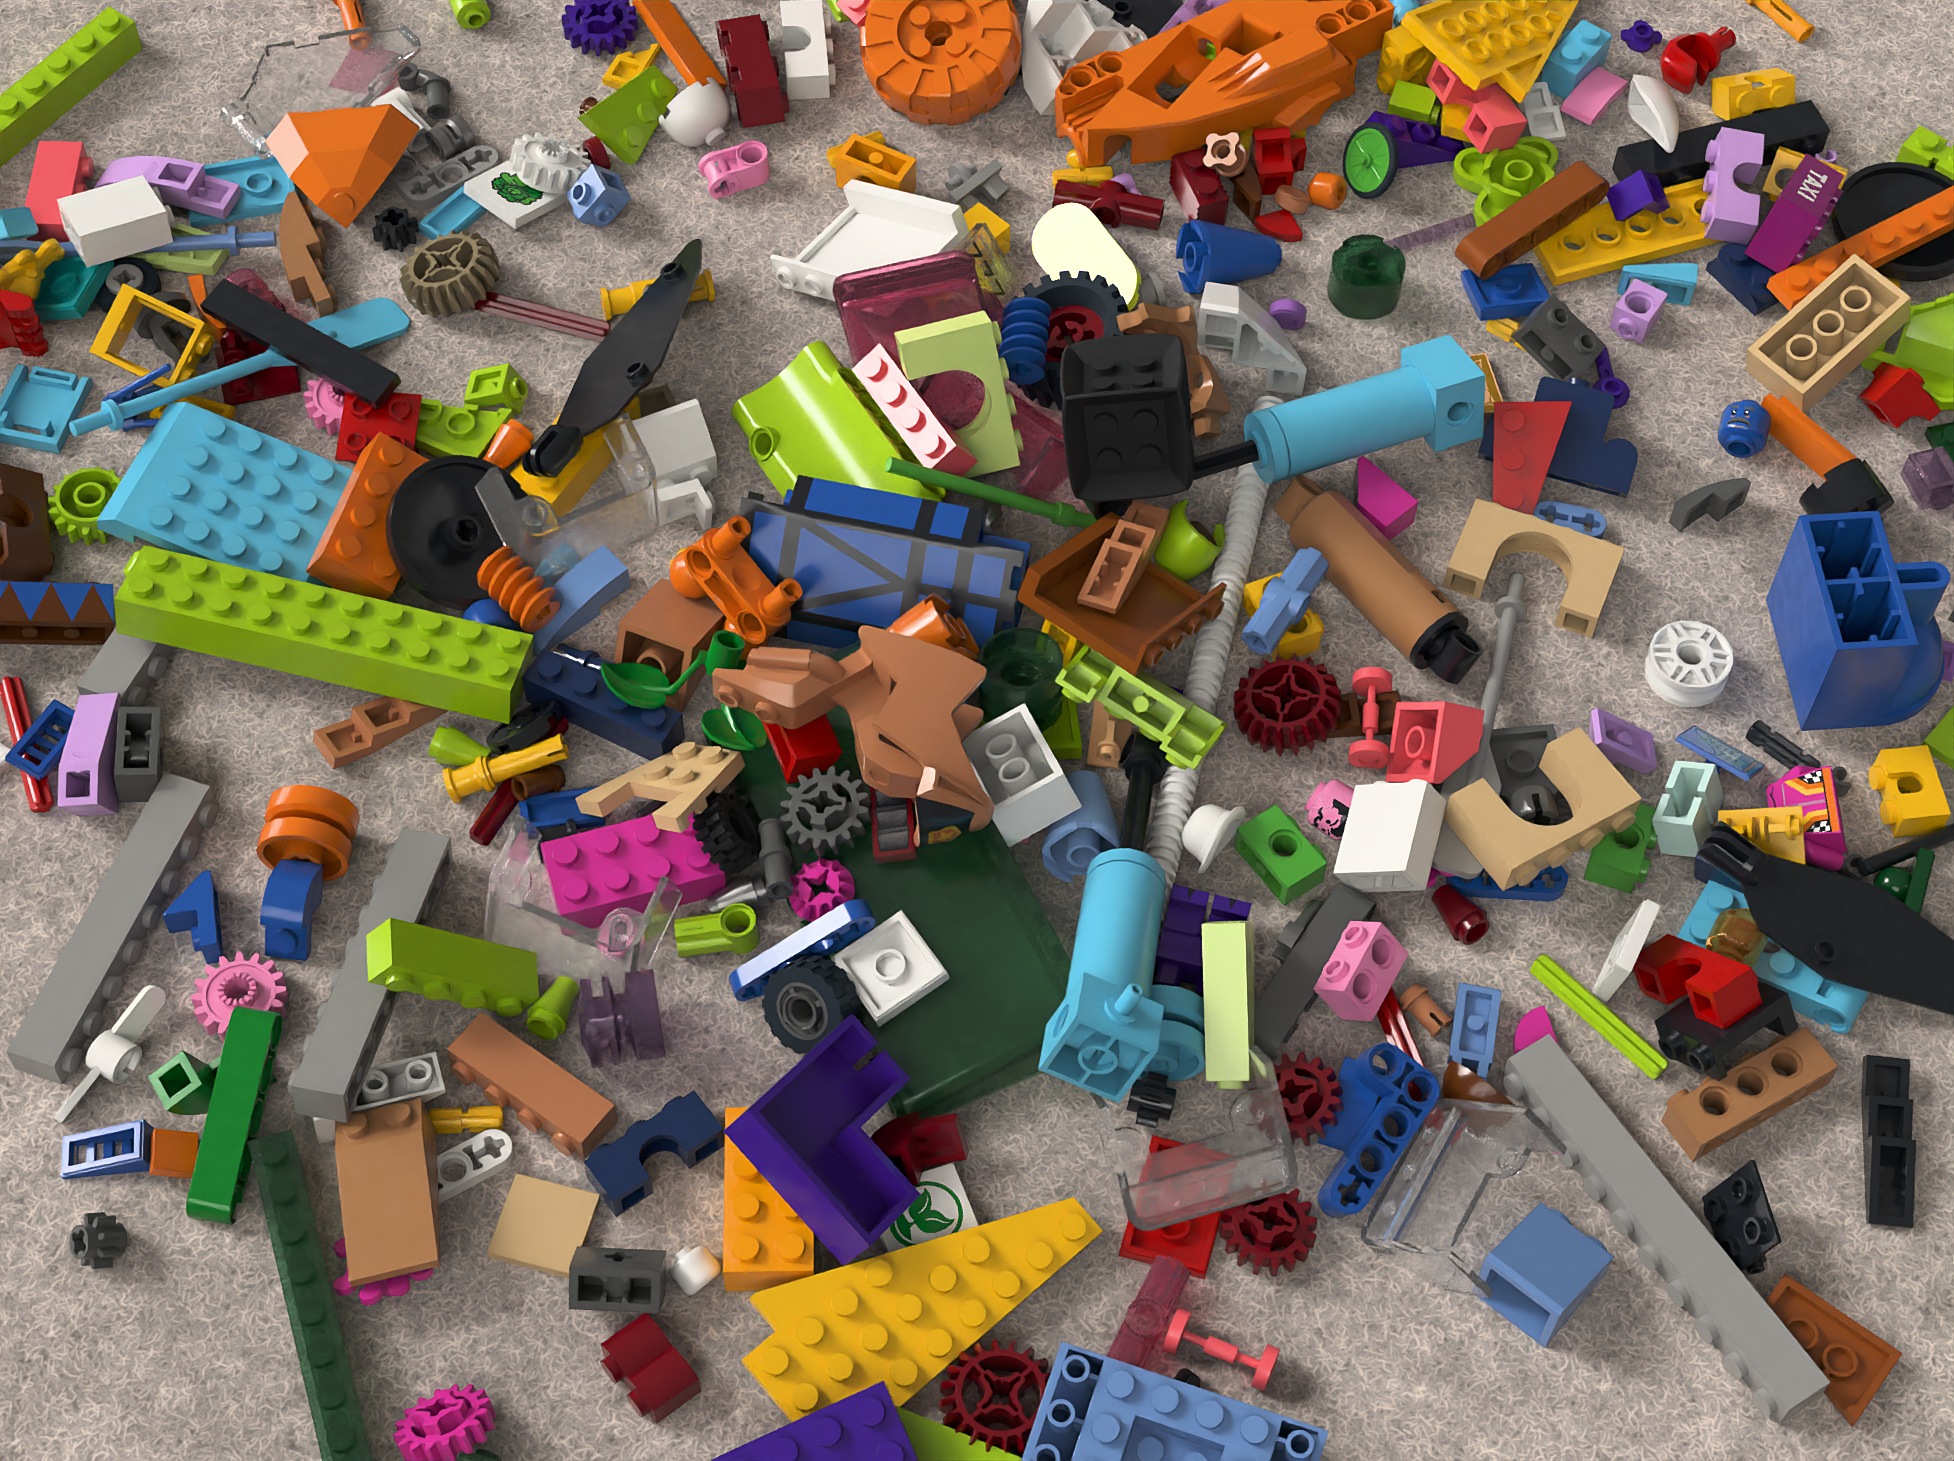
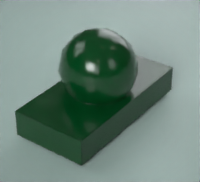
[1873,847,1935,915]

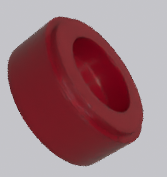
[582,136,611,170]

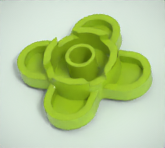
[1452,136,1558,227]

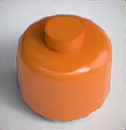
[1307,171,1347,210]

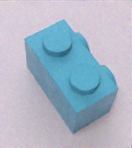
[1541,19,1613,100]

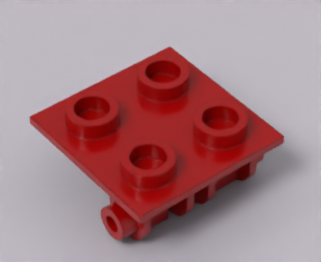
[335,392,422,462]

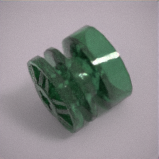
[978,628,1063,733]

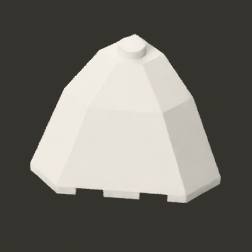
[1021,0,1148,115]
[1197,282,1307,396]

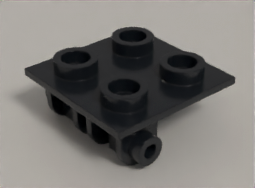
[1702,1160,1782,1274]

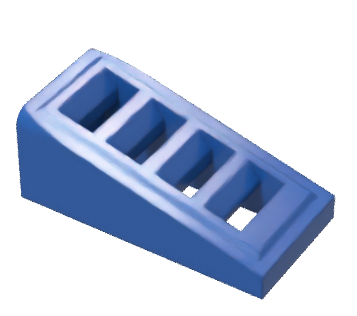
[5,699,75,781]
[61,1119,154,1179]

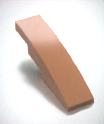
[1077,500,1170,614]
[313,696,449,770]

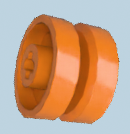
[256,784,360,881]

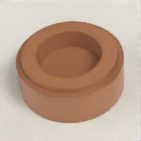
[1273,185,1311,214]

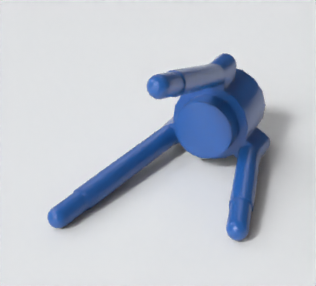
[102,364,172,432]

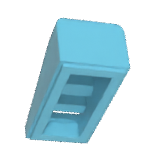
[0,207,38,240]
[1617,263,1698,306]

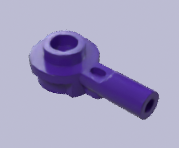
[1593,347,1630,410]

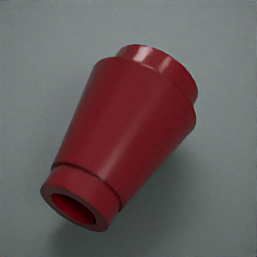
[1431,884,1490,945]

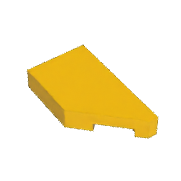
[602,43,662,89]

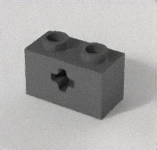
[114,706,165,802]
[569,1246,666,1313]

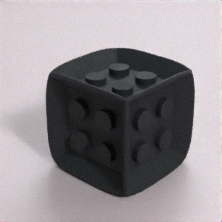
[1060,333,1194,502]

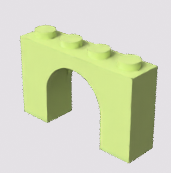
[894,310,1024,479]

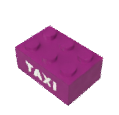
[1744,153,1845,273]

